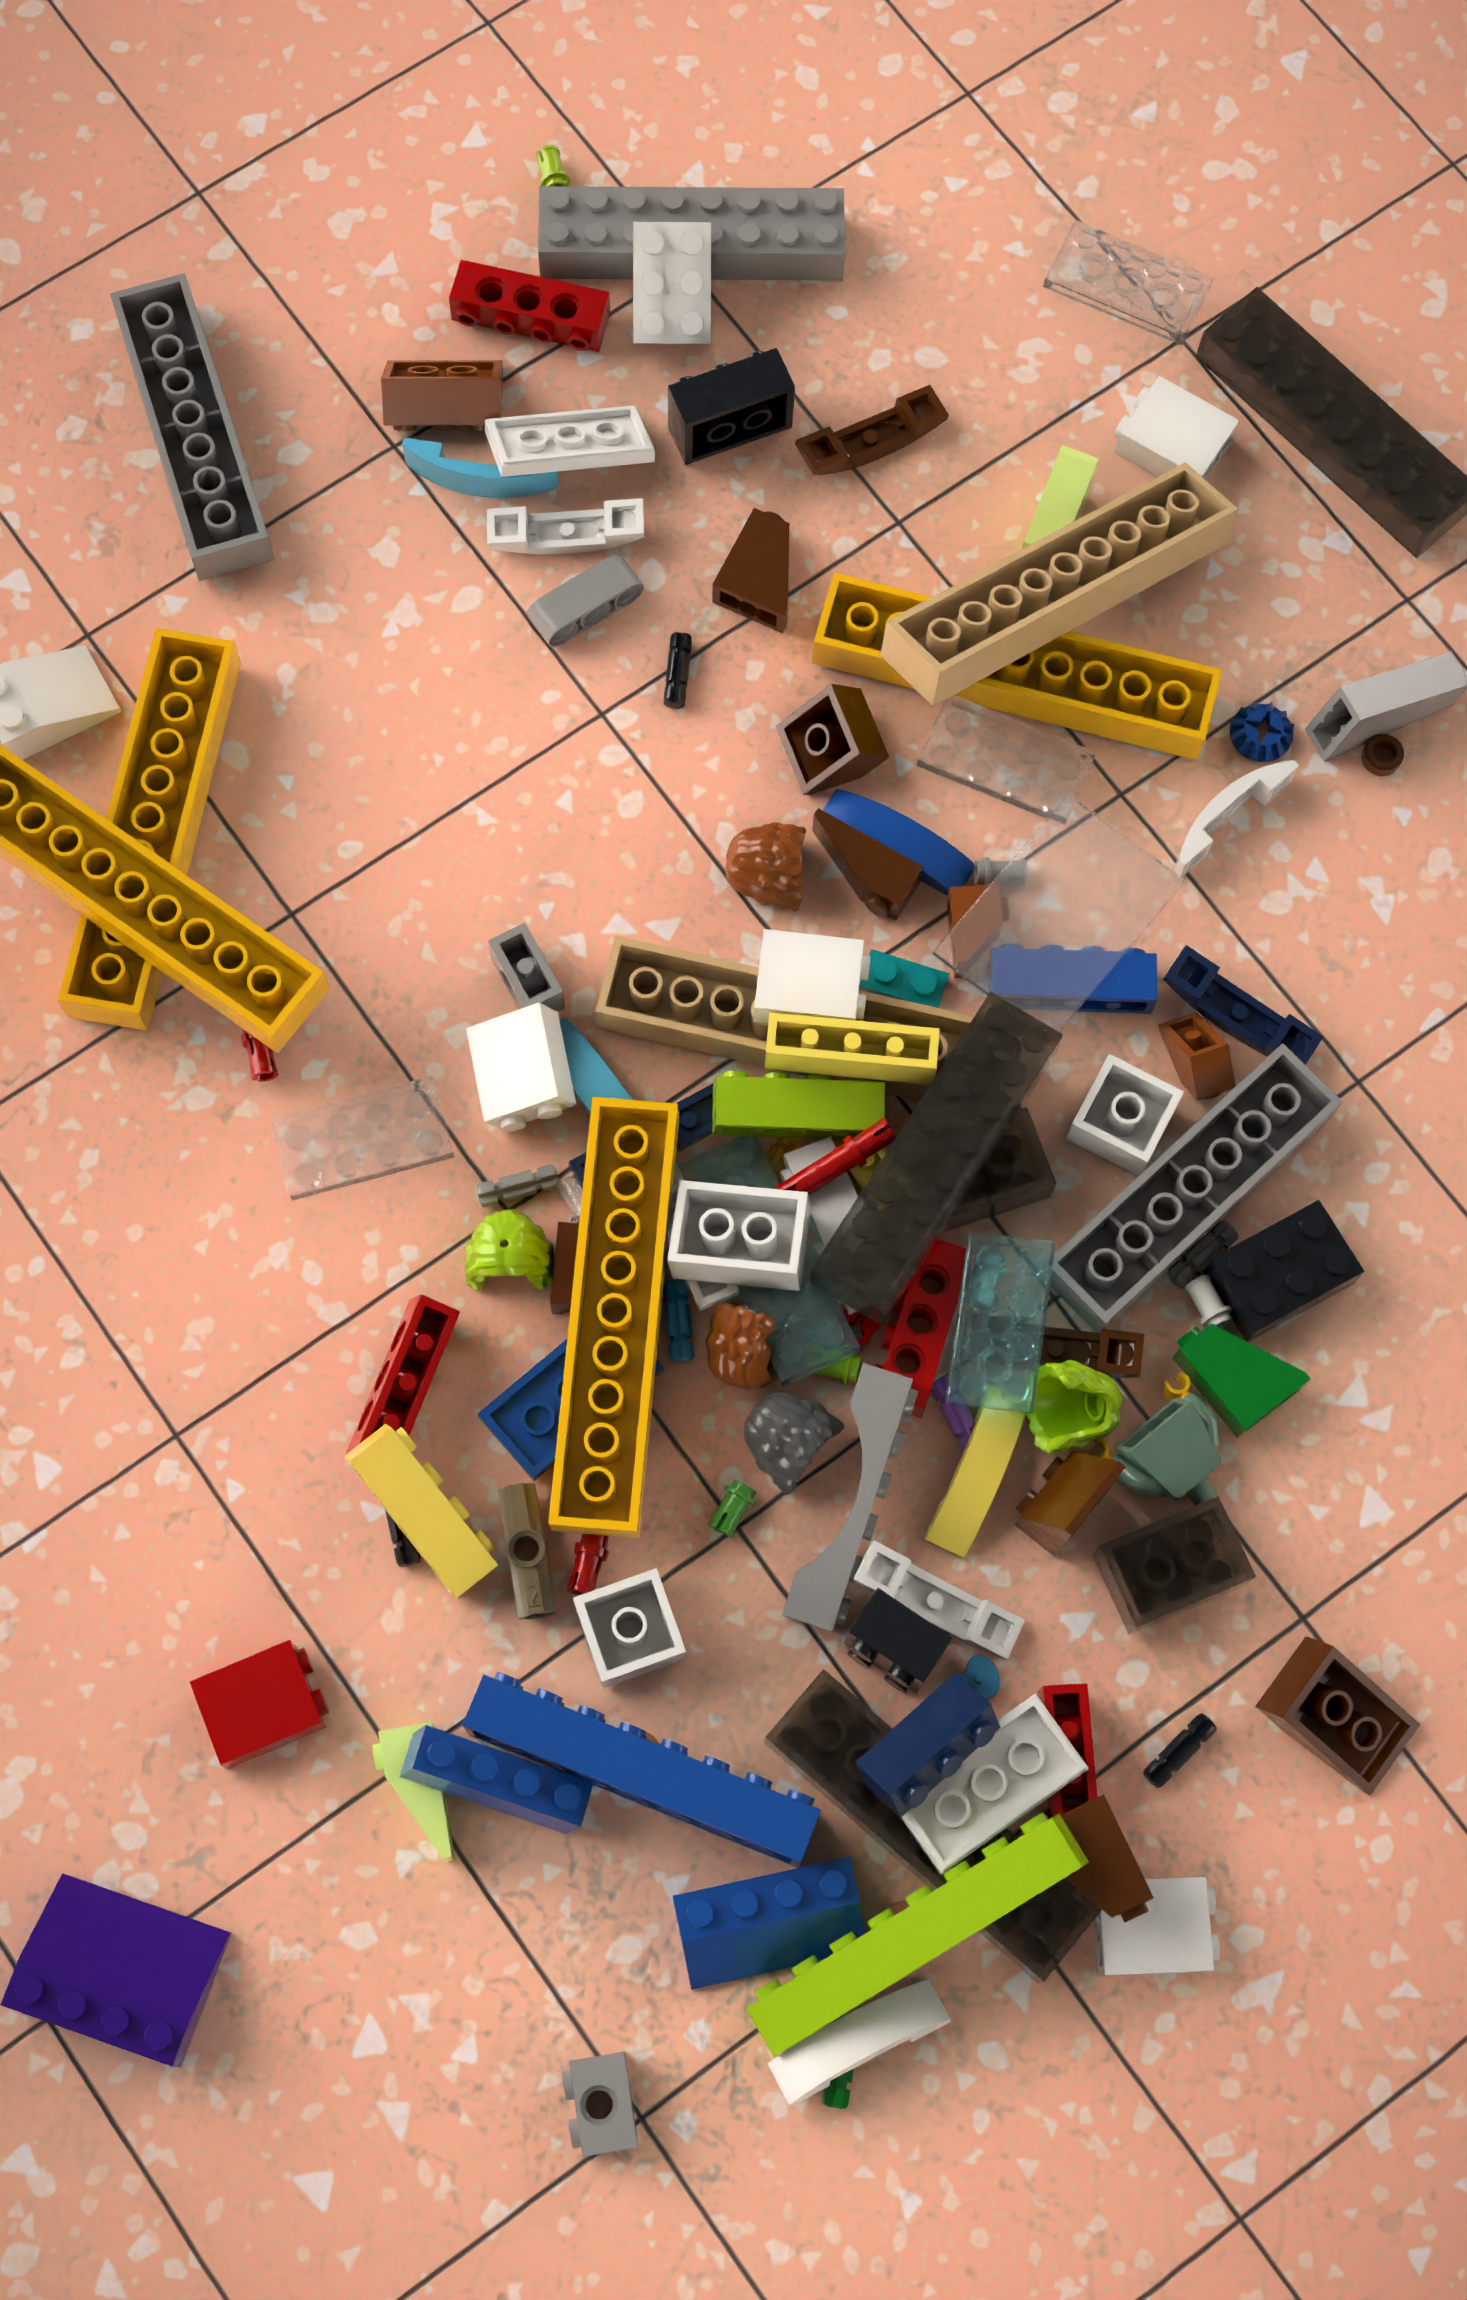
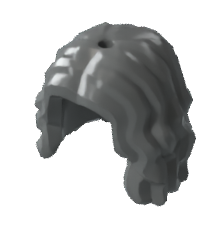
[744,1392,844,1495]

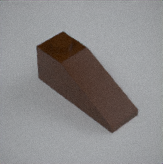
[812,808,923,920]

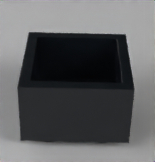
[844,1588,953,1694]

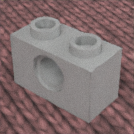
[488,923,565,1012]
[562,2052,639,2157]

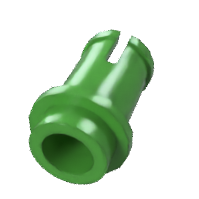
[708,1480,757,1538]

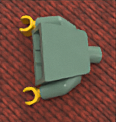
[1084,1373,1221,1507]

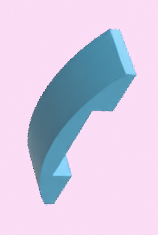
[402,438,559,498]
[560,1017,632,1115]

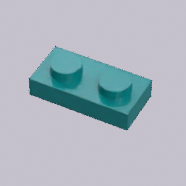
[859,949,949,1008]

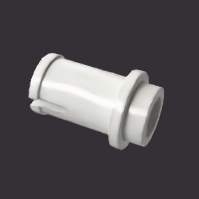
[1185,1275,1233,1328]

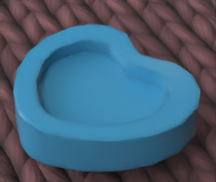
[960,1655,1000,1700]

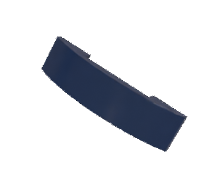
[1163,945,1324,1065]

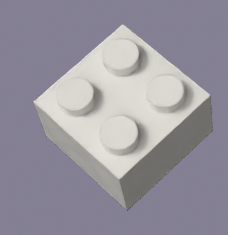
[1066,1054,1184,1176]
[573,1568,686,1689]

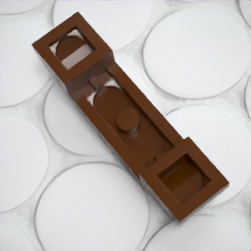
[795,385,949,475]
[969,1313,1144,1378]

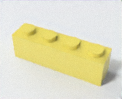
[764,1013,940,1085]
[344,1424,498,1599]

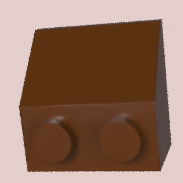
[776,684,889,795]

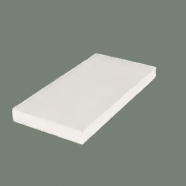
[485,405,655,477]
[901,1693,1089,1875]

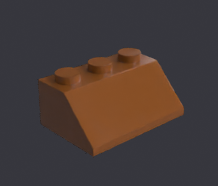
[381,360,503,431]

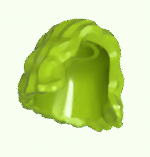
[464,1209,554,1291]
[1026,1360,1122,1455]

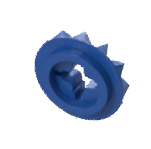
[1230,701,1294,762]

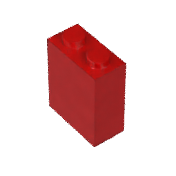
[189,1640,329,1769]

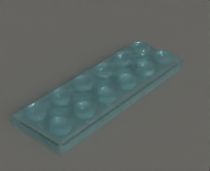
[677,1136,860,1387]

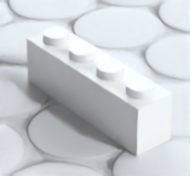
[780,1136,897,1314]

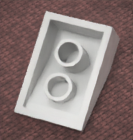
[0,645,121,760]

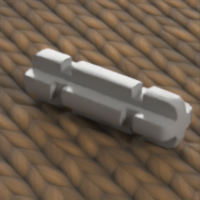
[476,1165,559,1207]

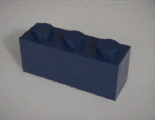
[855,1673,1000,1817]

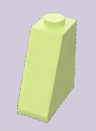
[1022,445,1099,549]

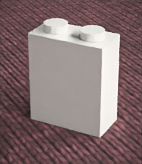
[1114,376,1240,480]
[753,929,870,1023]
[466,1003,577,1132]
[1094,1877,1220,1976]

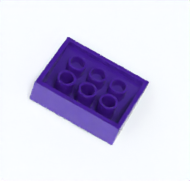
[0,1873,231,2067]

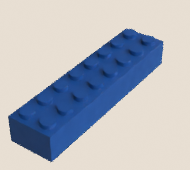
[462,1672,821,1868]

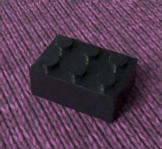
[668,348,795,465]
[1203,1200,1365,1342]

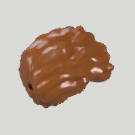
[725,822,806,912]
[705,1302,793,1390]

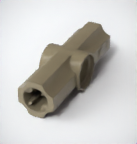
[498,1483,556,1620]

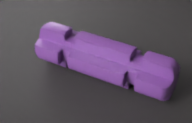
[931,1376,975,1452]

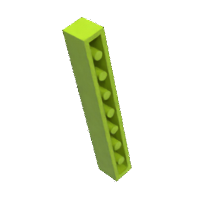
[746,1812,1089,2057]

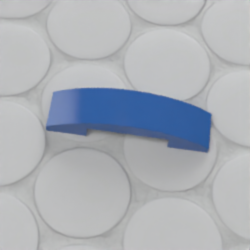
[823,789,974,896]

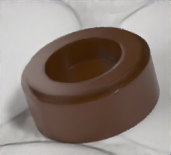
[1361,734,1404,776]

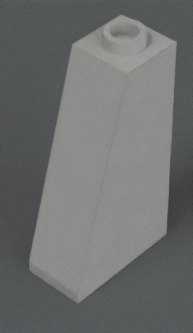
[1305,651,1467,762]

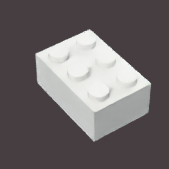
[633,222,711,344]
[667,1180,811,1291]

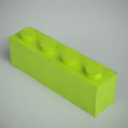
[712,1070,885,1140]

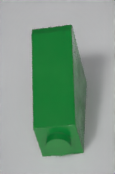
[1172,1324,1310,1438]

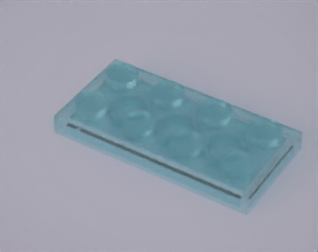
[945,1233,1055,1414]

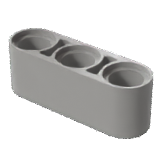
[527,554,644,647]

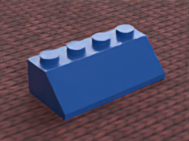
[673,1856,865,1990]

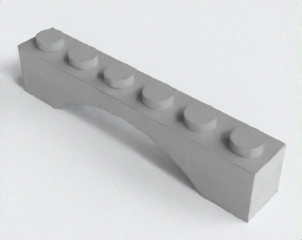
[782,1363,918,1632]

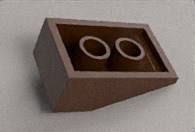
[1015,1451,1126,1557]
[1255,1636,1420,1795]

